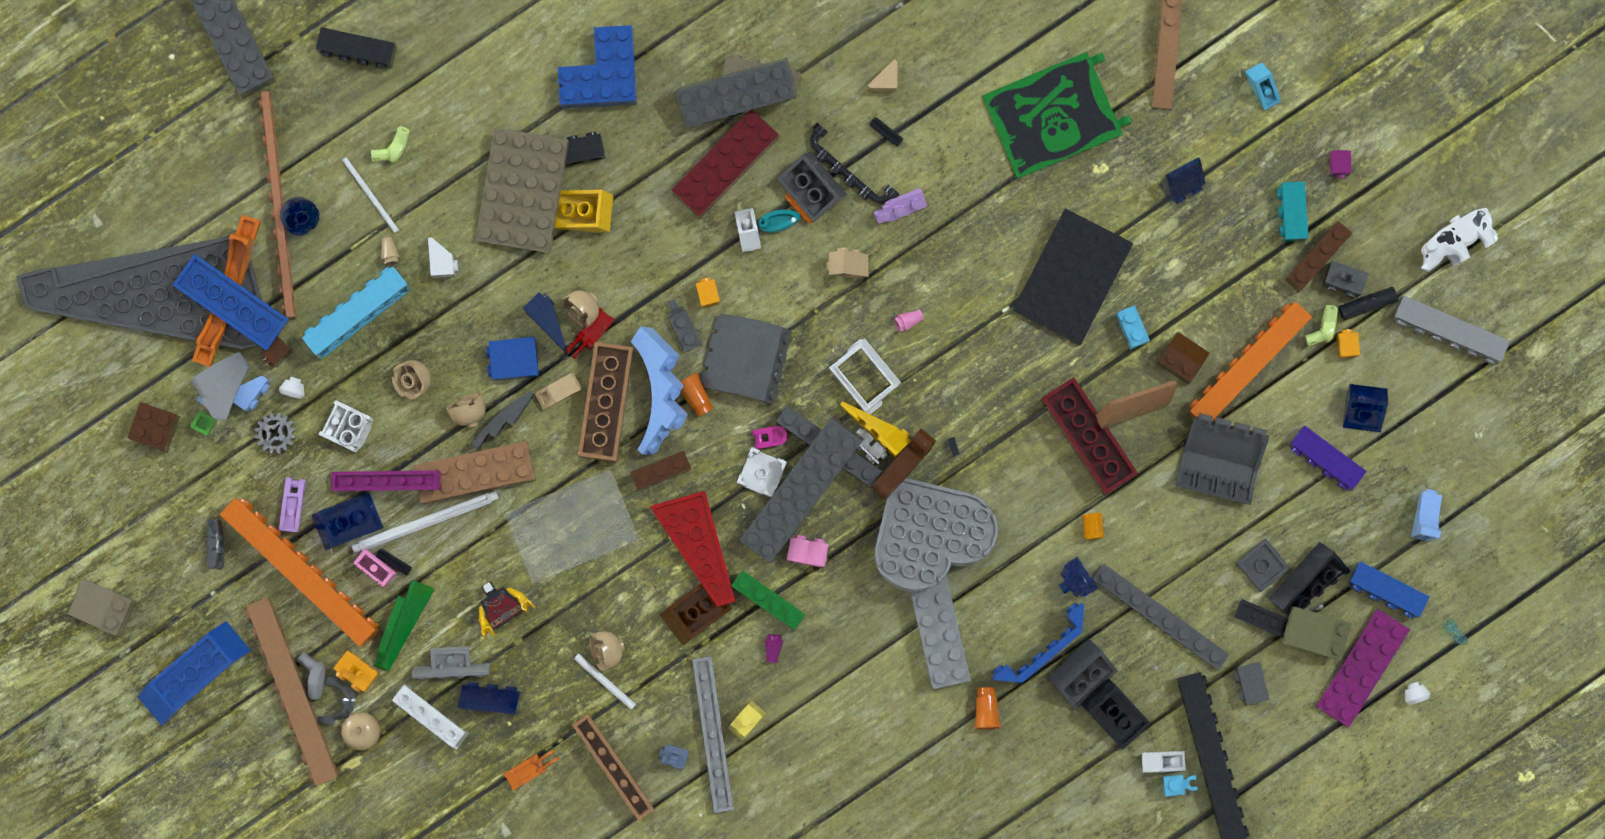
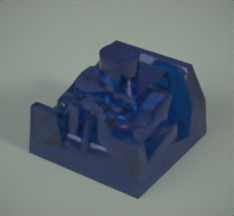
[1059,557,1098,597]

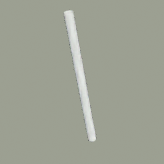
[342,157,399,233]

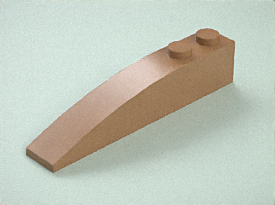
[1152,0,1182,110]

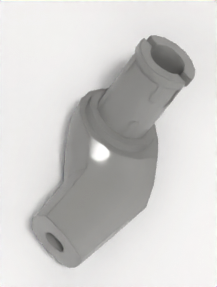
[297,652,326,700]

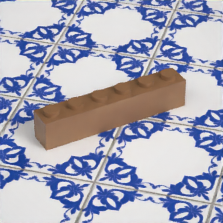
[572,714,655,821]

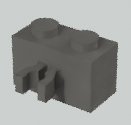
[1322,261,1369,298]

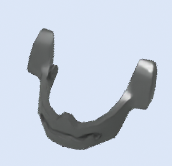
[318,676,355,725]

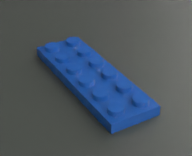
[173,254,290,351]

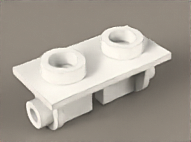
[856,428,888,464]

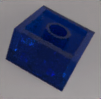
[1343,384,1388,432]

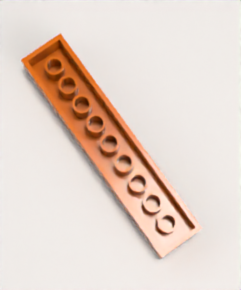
[220,497,380,648]

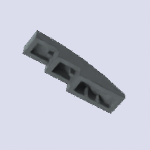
[471,392,535,450]

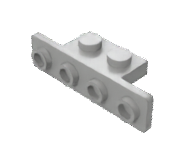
[412,646,490,680]

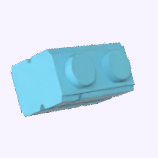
[1116,305,1150,350]

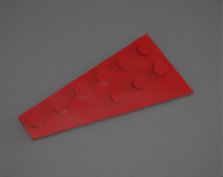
[649,491,736,607]

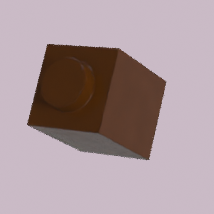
[261,337,293,367]

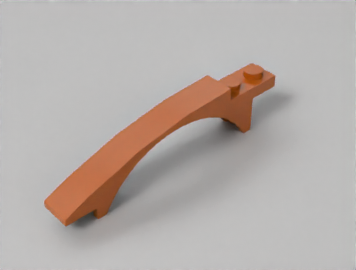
[192,214,261,367]

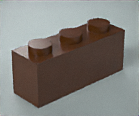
[630,451,692,492]

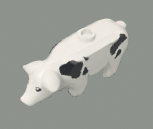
[1420,208,1498,272]

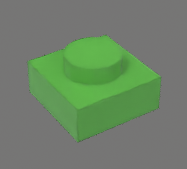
[190,410,217,437]

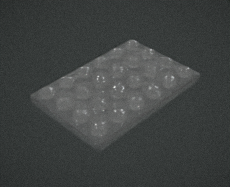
[504,469,640,584]

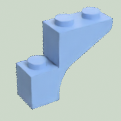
[197,376,271,412]

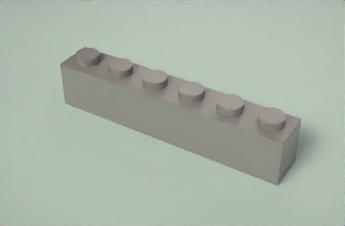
[1392,296,1510,365]

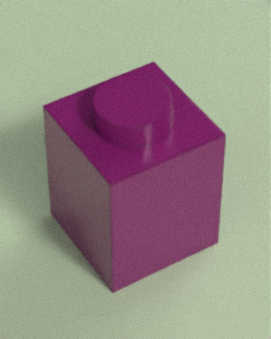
[1329,150,1351,179]

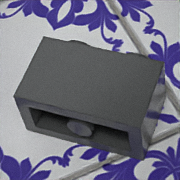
[1233,662,1270,706]

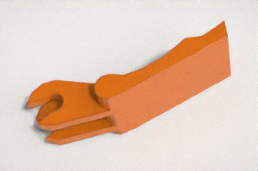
[503,750,559,790]

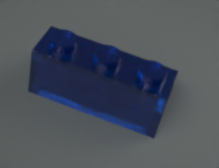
[458,682,522,715]

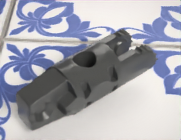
[206,520,224,570]

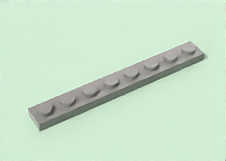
[692,656,734,813]

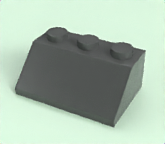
[777,152,847,222]
[1047,639,1118,710]

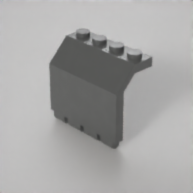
[700,314,792,405]
[1176,413,1269,505]

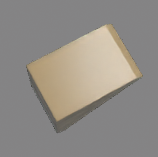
[867,59,897,92]

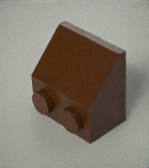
[1157,332,1210,385]

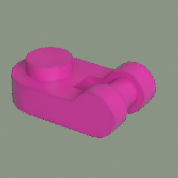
[752,426,787,450]

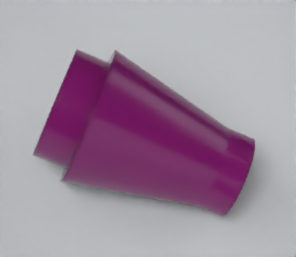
[765,634,784,663]

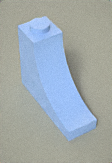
[1410,489,1442,542]

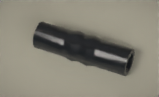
[1338,286,1398,321]

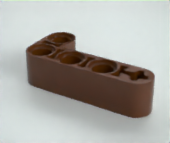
[871,428,936,500]

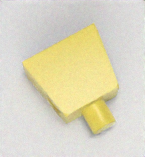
[728,701,766,741]

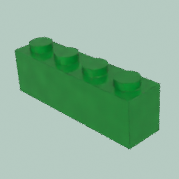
[731,570,806,631]

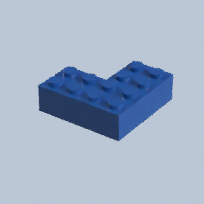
[558,25,637,109]

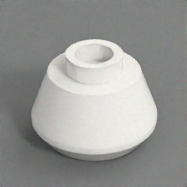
[279,377,305,399]
[1405,682,1430,705]

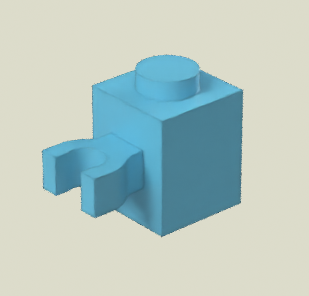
[1161,775,1198,796]

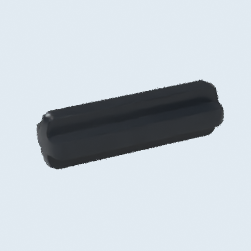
[870,117,903,147]
[376,549,412,575]

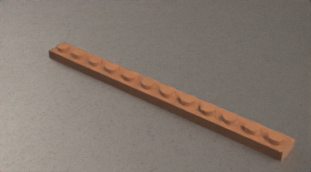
[259,91,297,319]

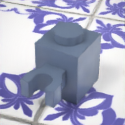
[659,744,689,769]

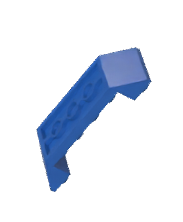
[991,602,1084,683]
[137,621,251,726]

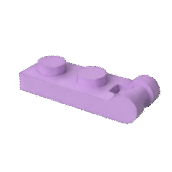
[279,477,306,533]

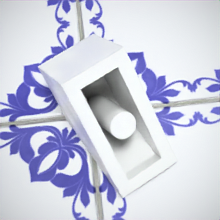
[734,208,761,252]
[428,238,459,278]
[1142,751,1185,772]

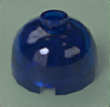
[280,196,319,236]

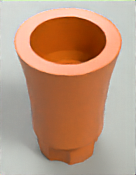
[680,372,714,417]
[974,687,1001,730]

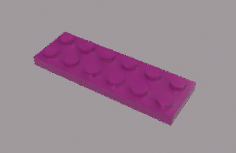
[1315,609,1410,727]

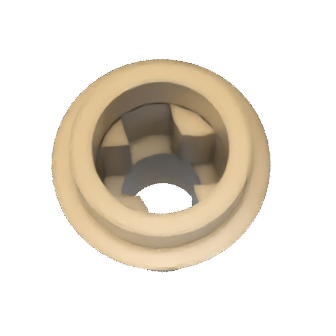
[381,237,400,267]

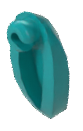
[758,210,800,233]

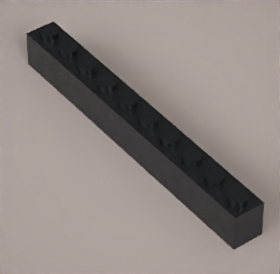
[1176,672,1249,839]

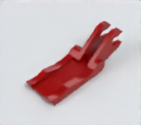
[566,308,615,359]

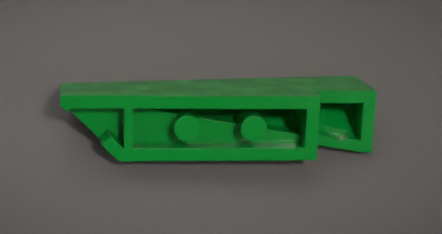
[374,580,434,671]

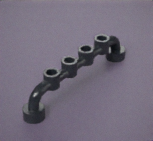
[810,122,900,204]

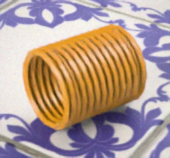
[1082,513,1104,540]

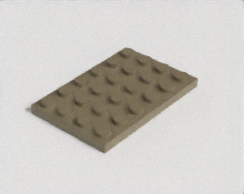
[475,128,569,253]

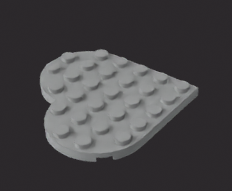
[875,478,998,592]

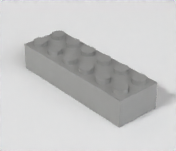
[910,576,971,690]

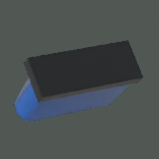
[948,437,960,457]

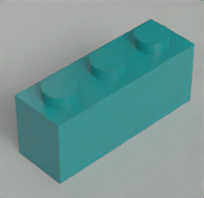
[1277,181,1309,242]

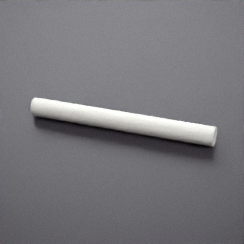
[574,653,636,710]

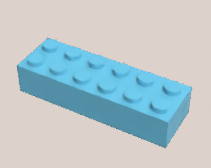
[302,267,411,360]

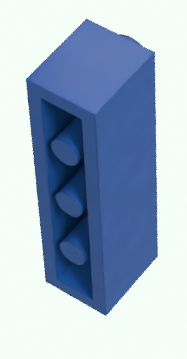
[1348,561,1430,619]

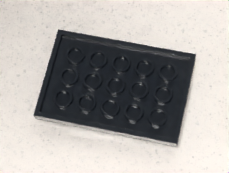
[1012,208,1133,345]

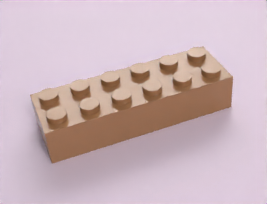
[578,342,634,463]
[413,441,536,505]

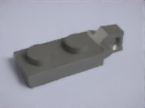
[668,299,702,353]

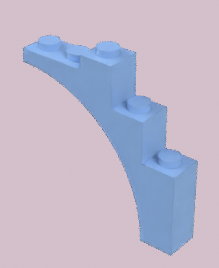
[631,327,688,455]

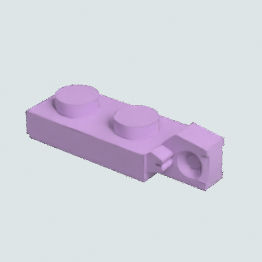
[873,188,927,224]

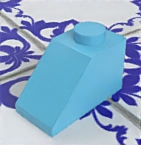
[1245,62,1281,110]

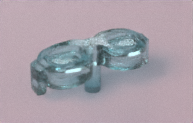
[1446,619,1468,644]

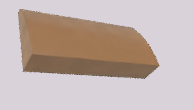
[1095,380,1176,429]

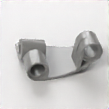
[191,352,250,420]

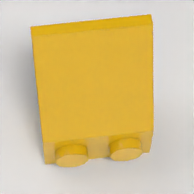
[555,190,613,232]

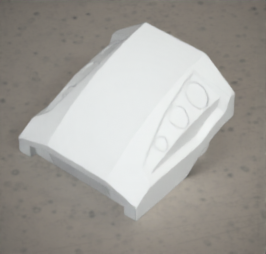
[319,400,373,453]

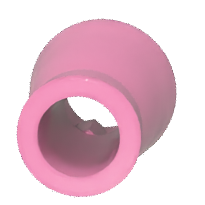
[894,309,924,332]

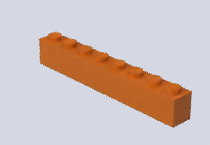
[1188,301,1312,421]

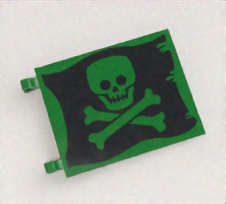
[982,51,1132,179]

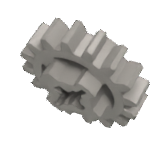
[254,413,297,454]

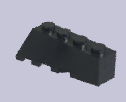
[1269,542,1351,617]

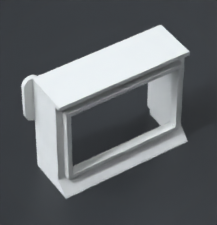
[829,338,901,415]

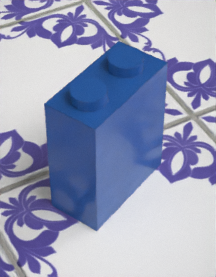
[486,337,539,381]

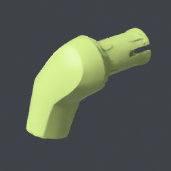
[371,126,410,163]
[1304,305,1338,347]

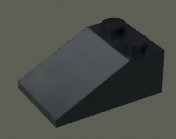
[1081,678,1151,750]

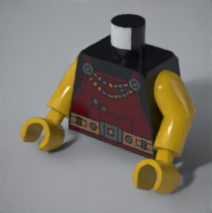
[479,582,535,640]

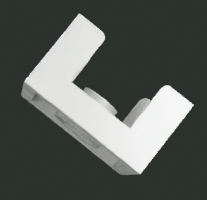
[737,447,787,498]

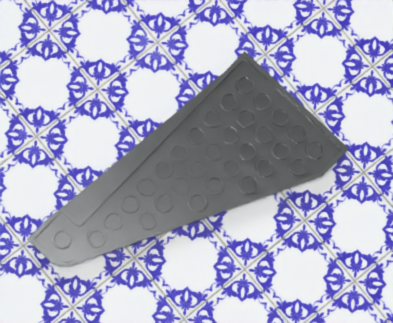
[17,235,262,350]

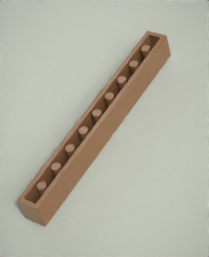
[245,597,340,786]

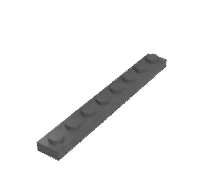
[1092,564,1230,670]

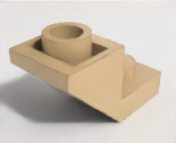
[534,372,582,410]

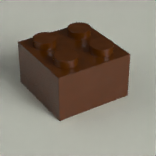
[127,402,181,452]

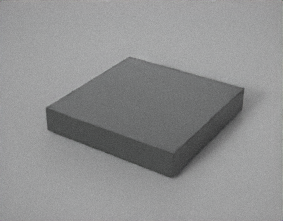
[1236,538,1290,593]

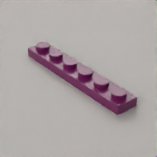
[331,470,441,491]

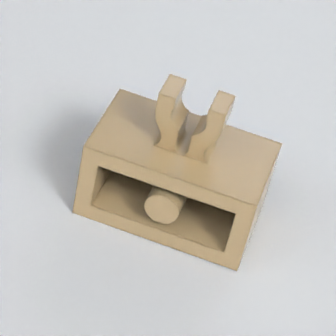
[826,247,869,279]

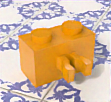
[333,650,380,693]

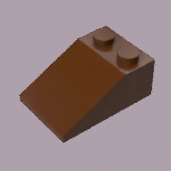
[660,584,732,646]

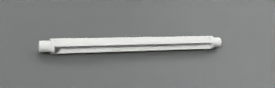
[352,491,499,553]

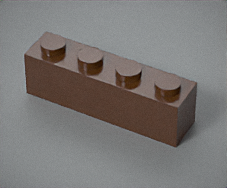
[1285,221,1352,292]

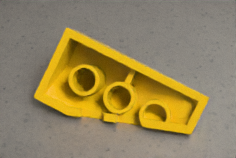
[840,401,911,459]

